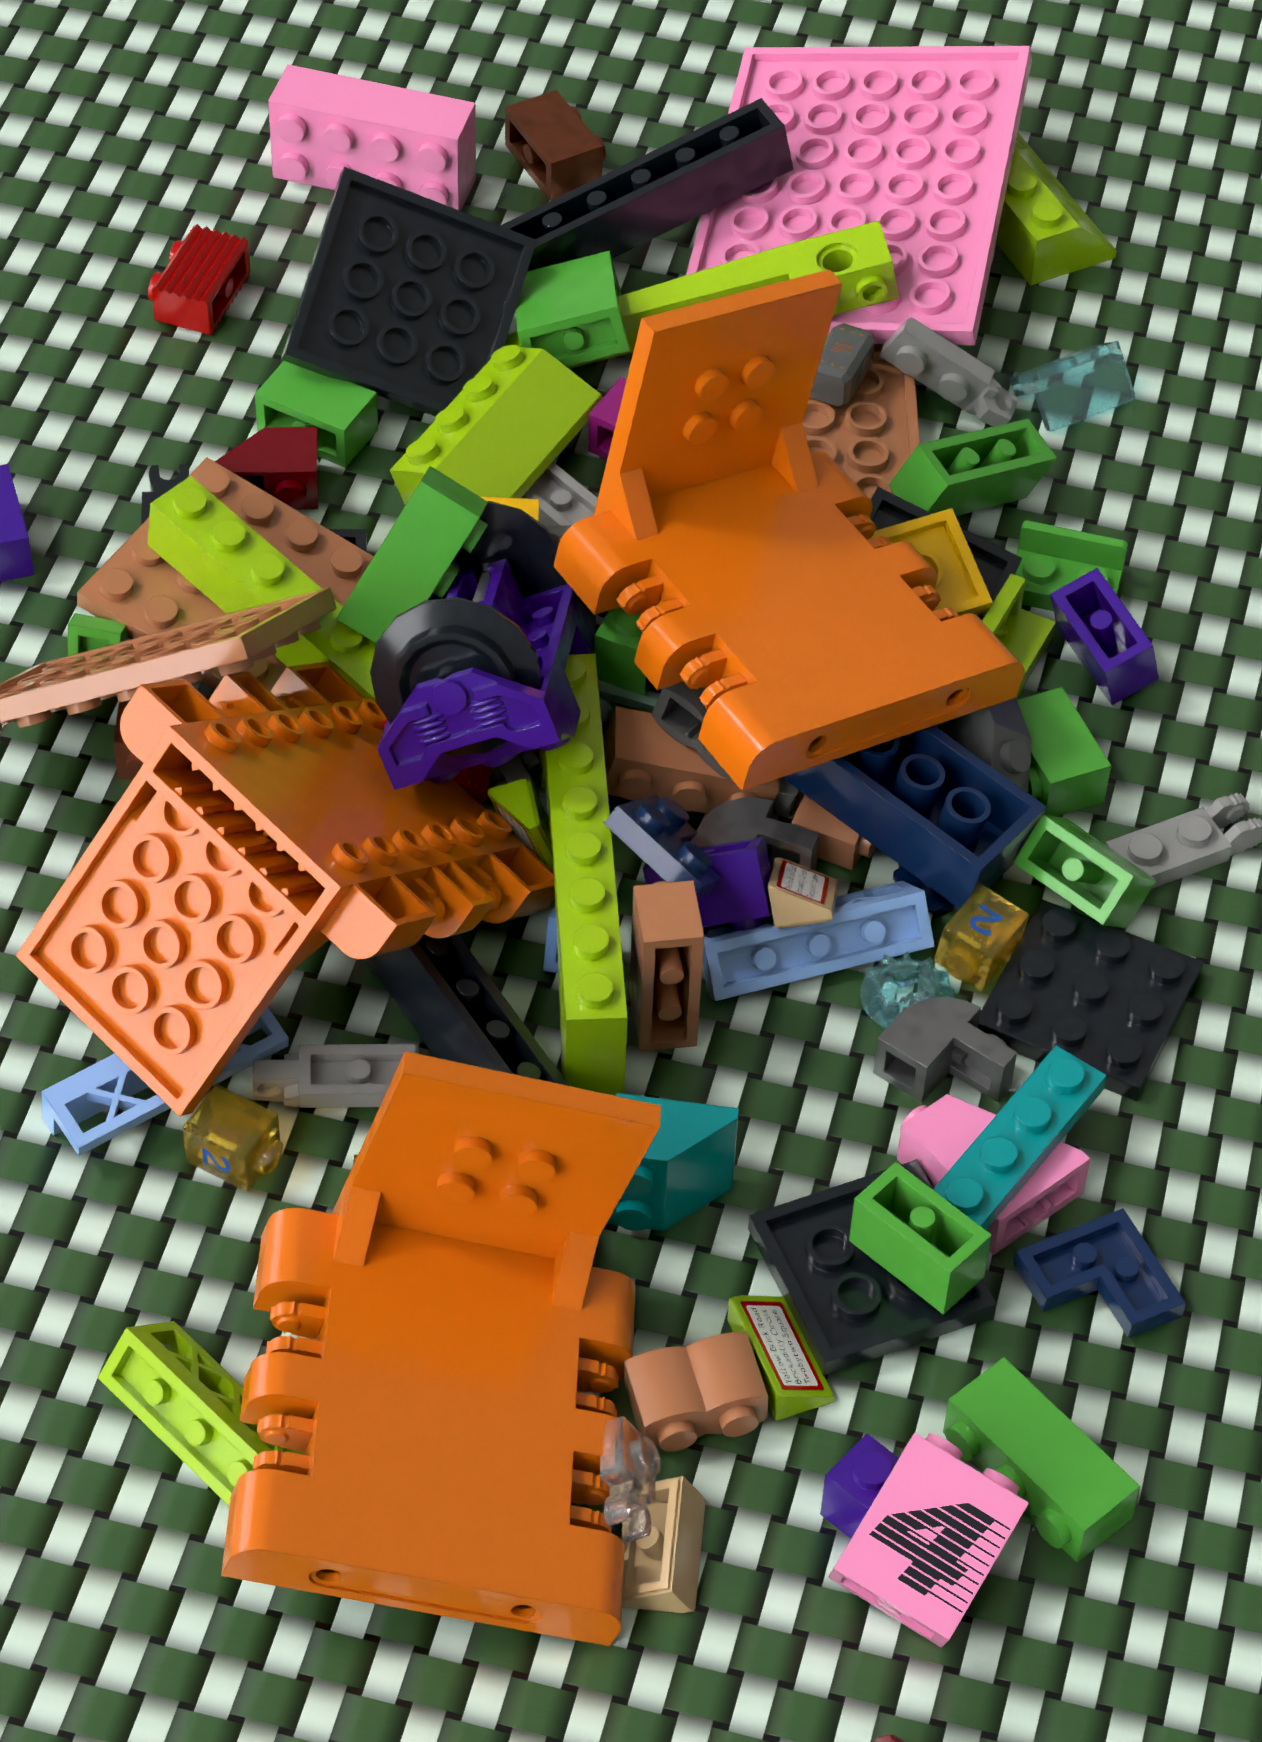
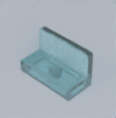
[1009,341,1136,432]

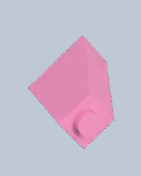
[897,1094,1091,1255]

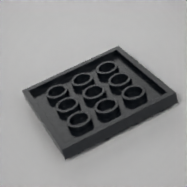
[281,167,537,417]

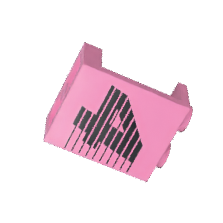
[828,1433,1029,1648]

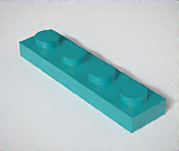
[933,1045,1107,1230]

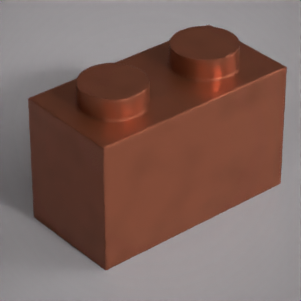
[505,90,606,201]

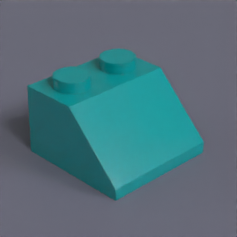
[607,1093,739,1231]

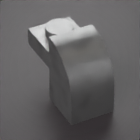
[691,797,820,871]
[873,997,1017,1103]

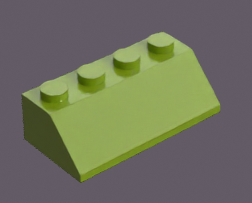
[996,133,1117,286]
[390,345,603,505]

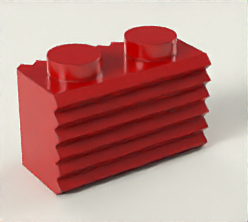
[148,224,251,336]

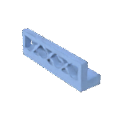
[703,881,935,1001]
[42,1007,289,1156]

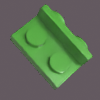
[1015,520,1128,611]

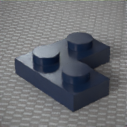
[604,794,722,900]
[1013,1208,1186,1338]

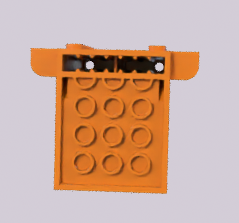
[554,269,1025,791]
[16,662,555,1117]
[221,1051,661,1646]

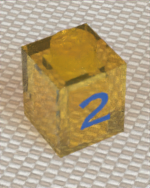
[934,885,1030,991]
[183,1084,283,1192]

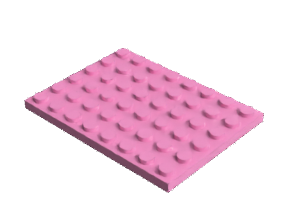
[686,46,1032,346]

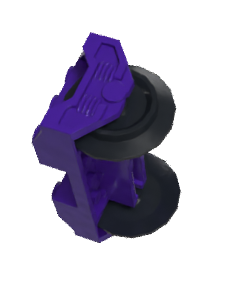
[370,501,597,790]

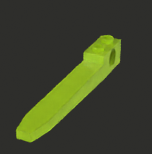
[505,220,899,369]

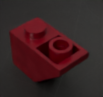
[215,427,319,509]

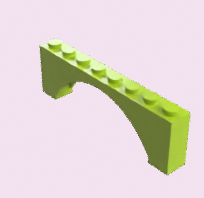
[538,654,628,1096]

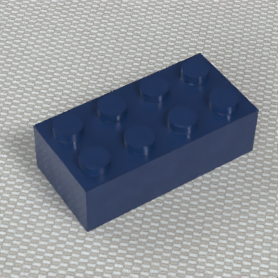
[785,726,1047,912]

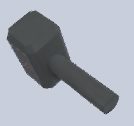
[810,323,874,406]

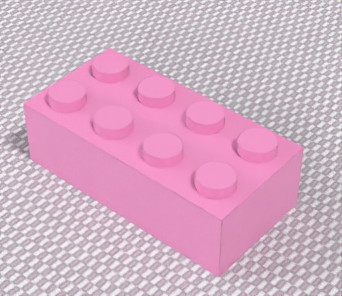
[268,64,476,211]

